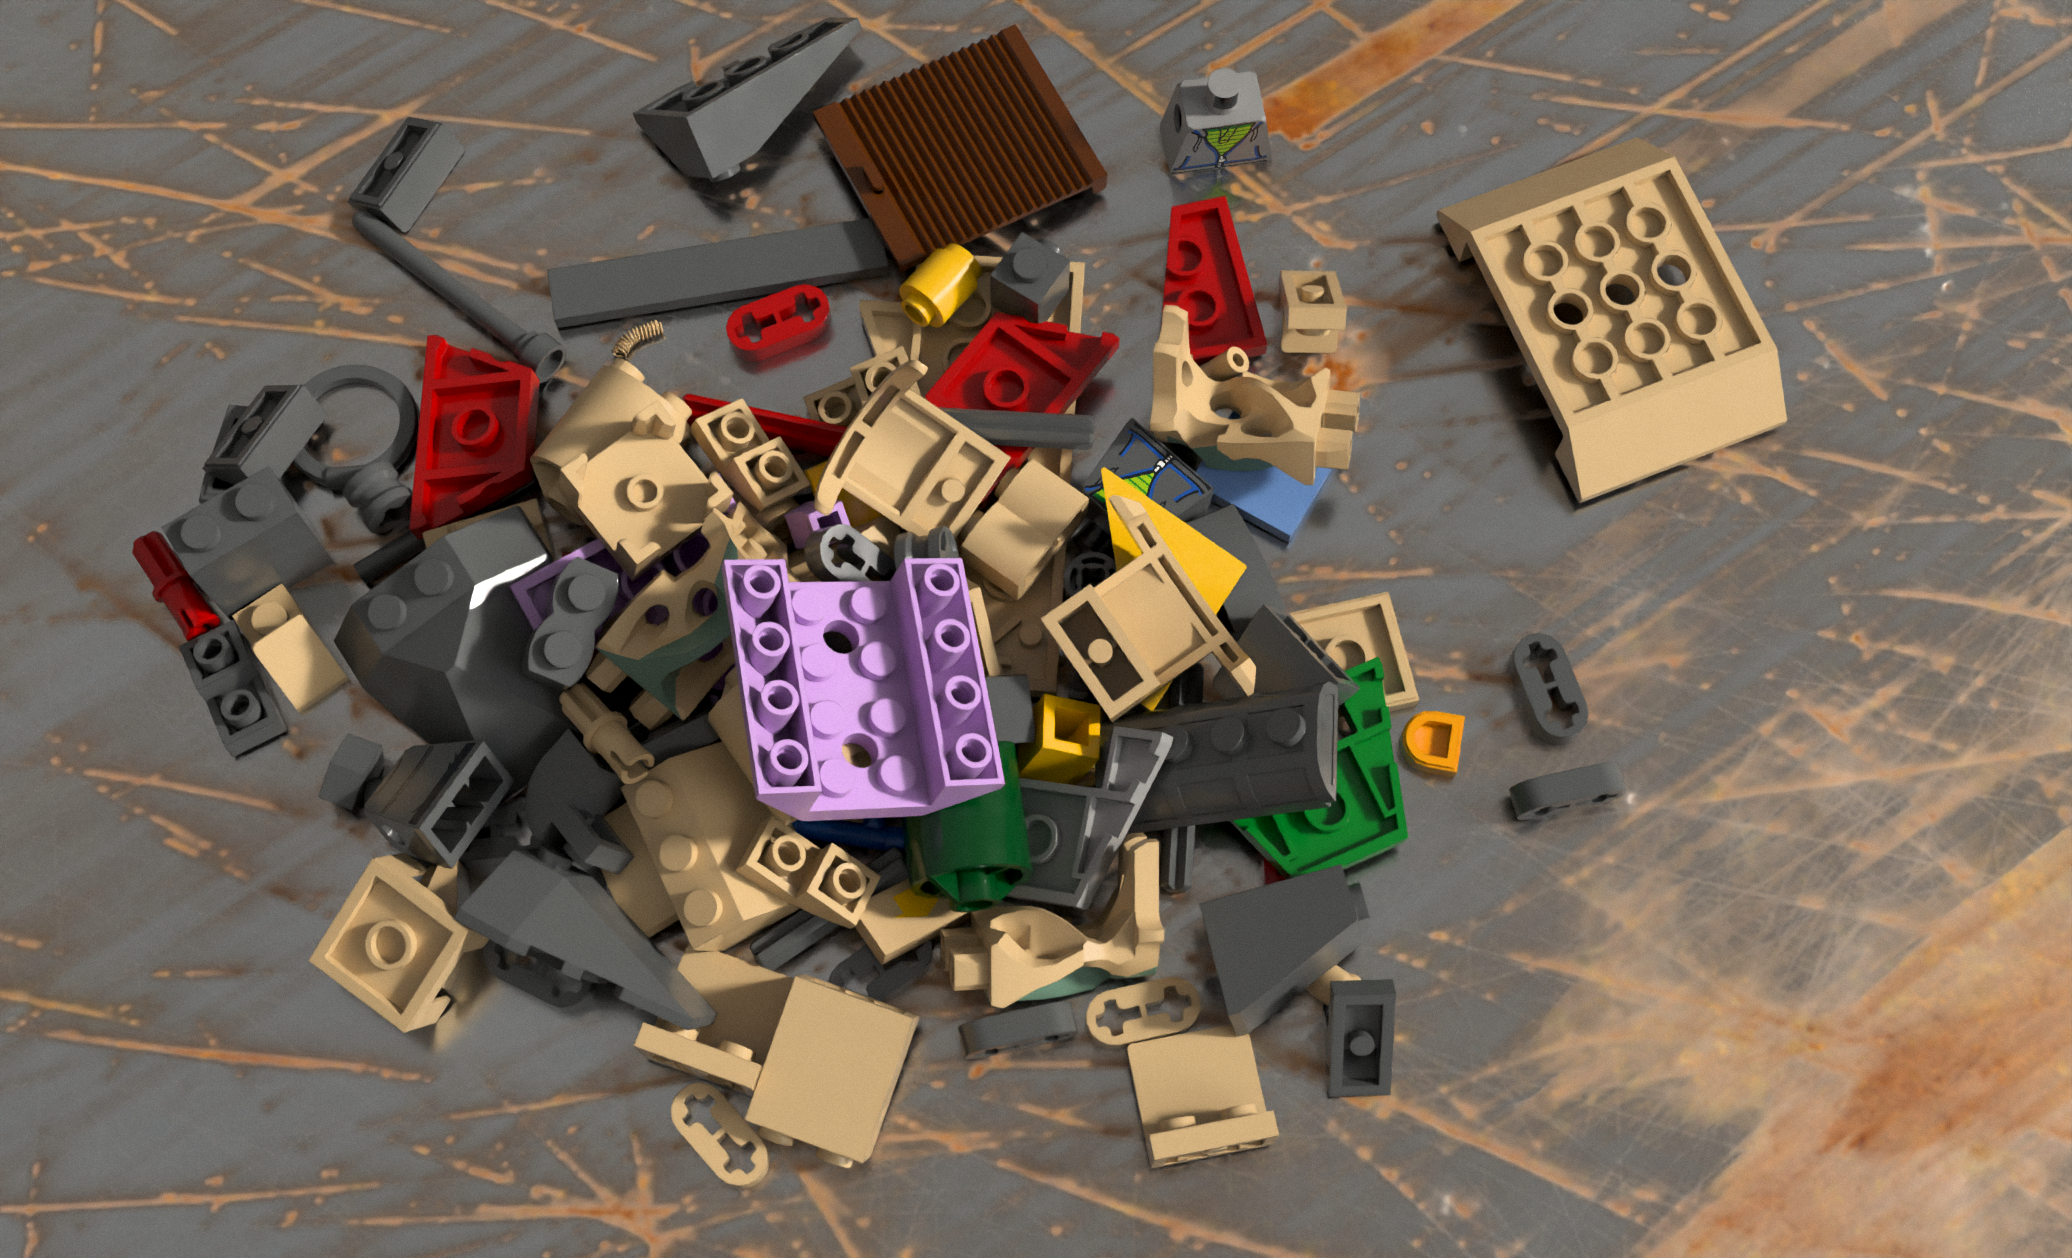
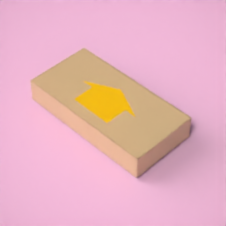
[855,878,971,965]

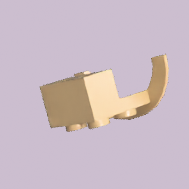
[1040,495,1256,722]

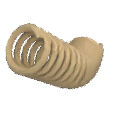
[611,319,663,358]

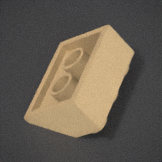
[621,741,800,951]

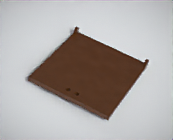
[812,24,1108,272]

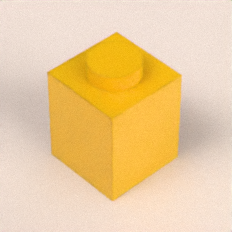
[1017,694,1101,785]

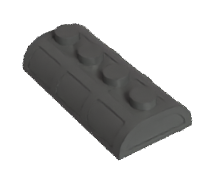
[1095,681,1339,834]

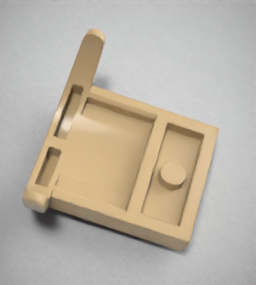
[814,360,1011,539]

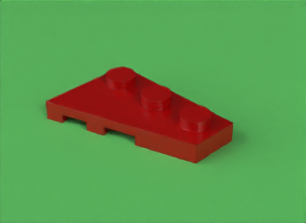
[1160,196,1268,366]

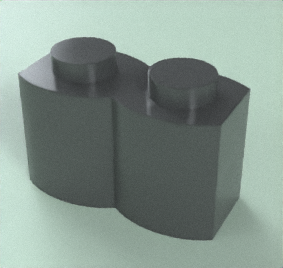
[521,557,619,691]

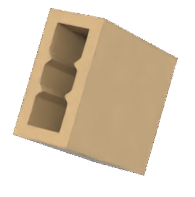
[744,974,920,1168]

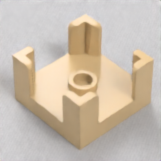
[558,399,733,581]
[308,853,489,1033]

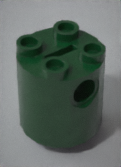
[901,741,1033,912]

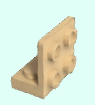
[634,943,794,1097]
[1127,1024,1279,1169]

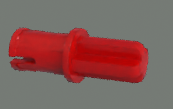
[132,531,221,641]

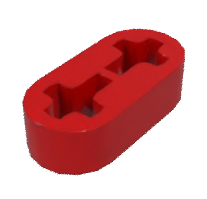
[726,284,831,362]

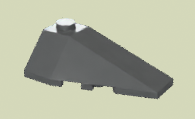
[632,17,862,182]
[454,843,718,1030]

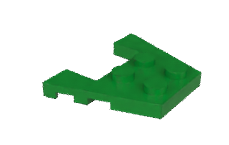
[1230,657,1408,879]

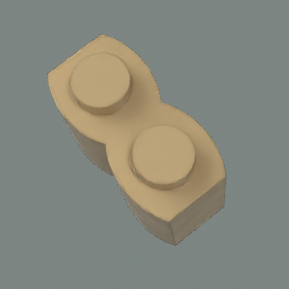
[959,459,1089,600]

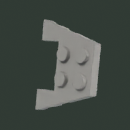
[1006,726,1173,910]

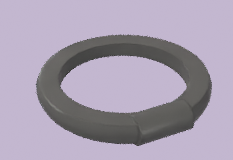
[293,365,419,490]

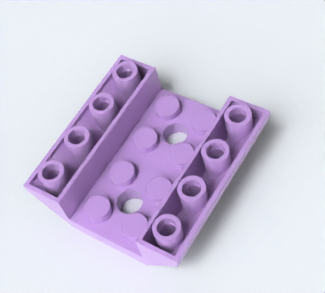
[721,558,1005,821]

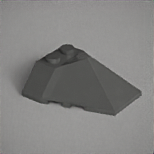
[334,506,585,803]

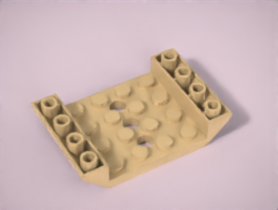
[1436,137,1787,503]

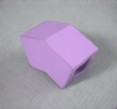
[784,499,850,549]

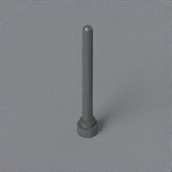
[352,210,567,383]

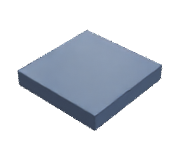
[1196,411,1332,543]

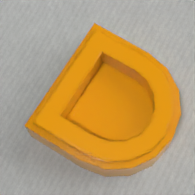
[1399,711,1465,778]

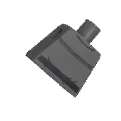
[363,740,515,869]

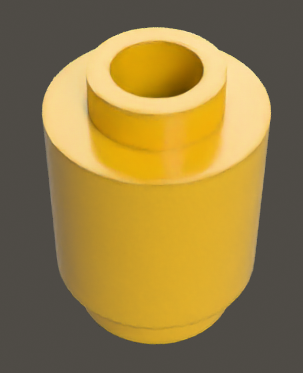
[899,243,982,327]

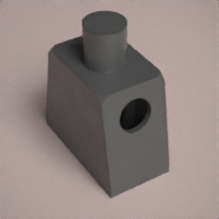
[1213,604,1360,707]

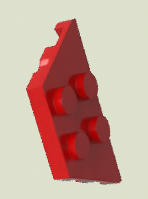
[925,312,1120,510]
[409,335,540,540]

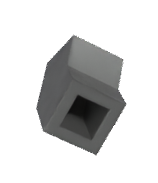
[318,733,385,810]

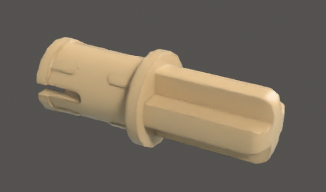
[559,683,655,784]

